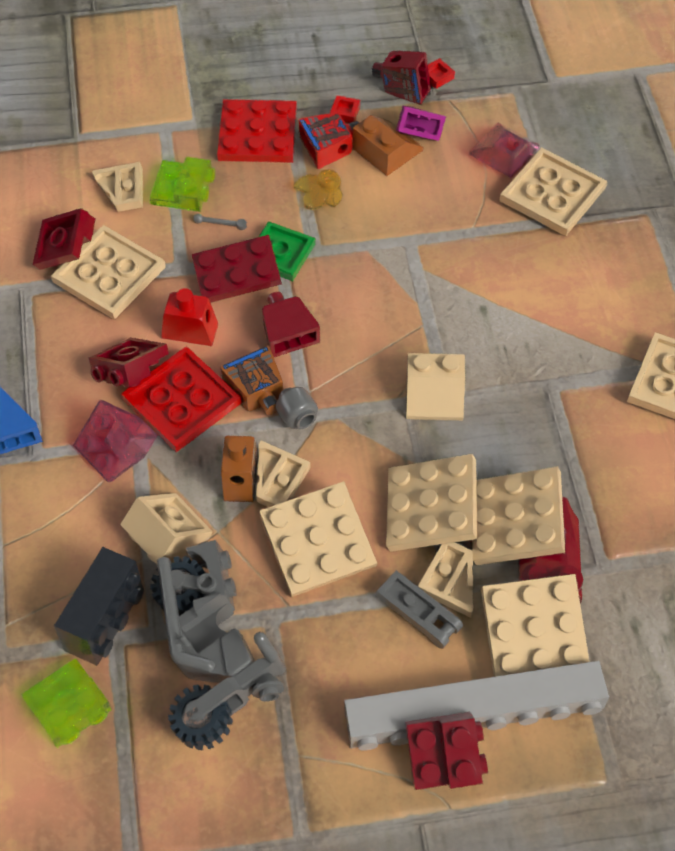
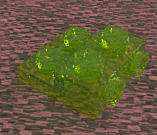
[149,156,215,212]
[21,658,112,748]

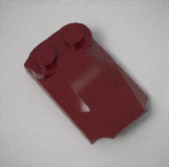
[518,497,584,604]

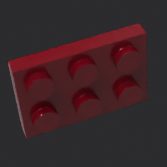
[192,235,282,303]

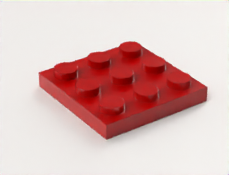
[217,99,297,163]
[121,346,242,453]

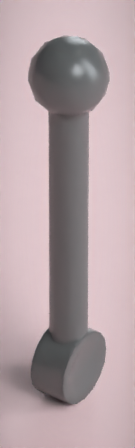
[193,213,247,230]

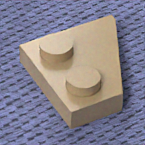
[92,162,143,212]
[256,441,311,507]
[418,542,473,618]

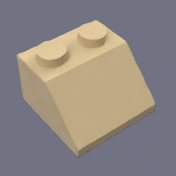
[406,353,465,421]
[120,493,213,564]

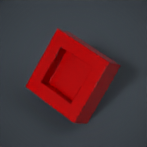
[428,58,455,89]
[330,95,360,123]

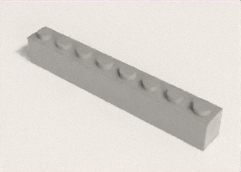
[345,661,609,750]

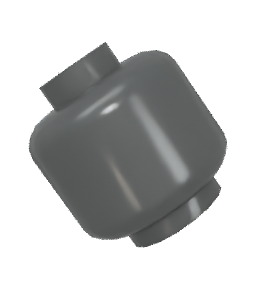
[275,387,318,429]

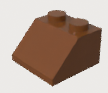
[353,115,423,176]

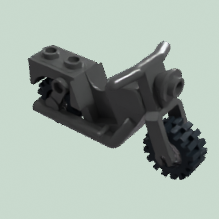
[150,540,287,750]

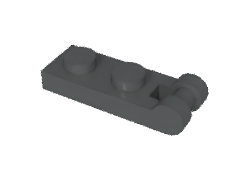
[376,570,463,649]

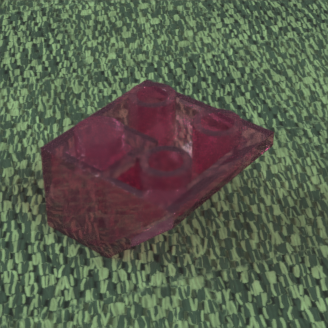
[469,122,540,178]
[73,400,158,482]

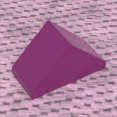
[396,106,446,141]

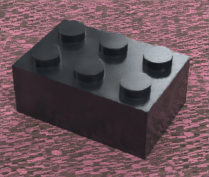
[54,547,144,666]

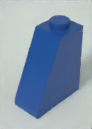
[0,387,43,454]

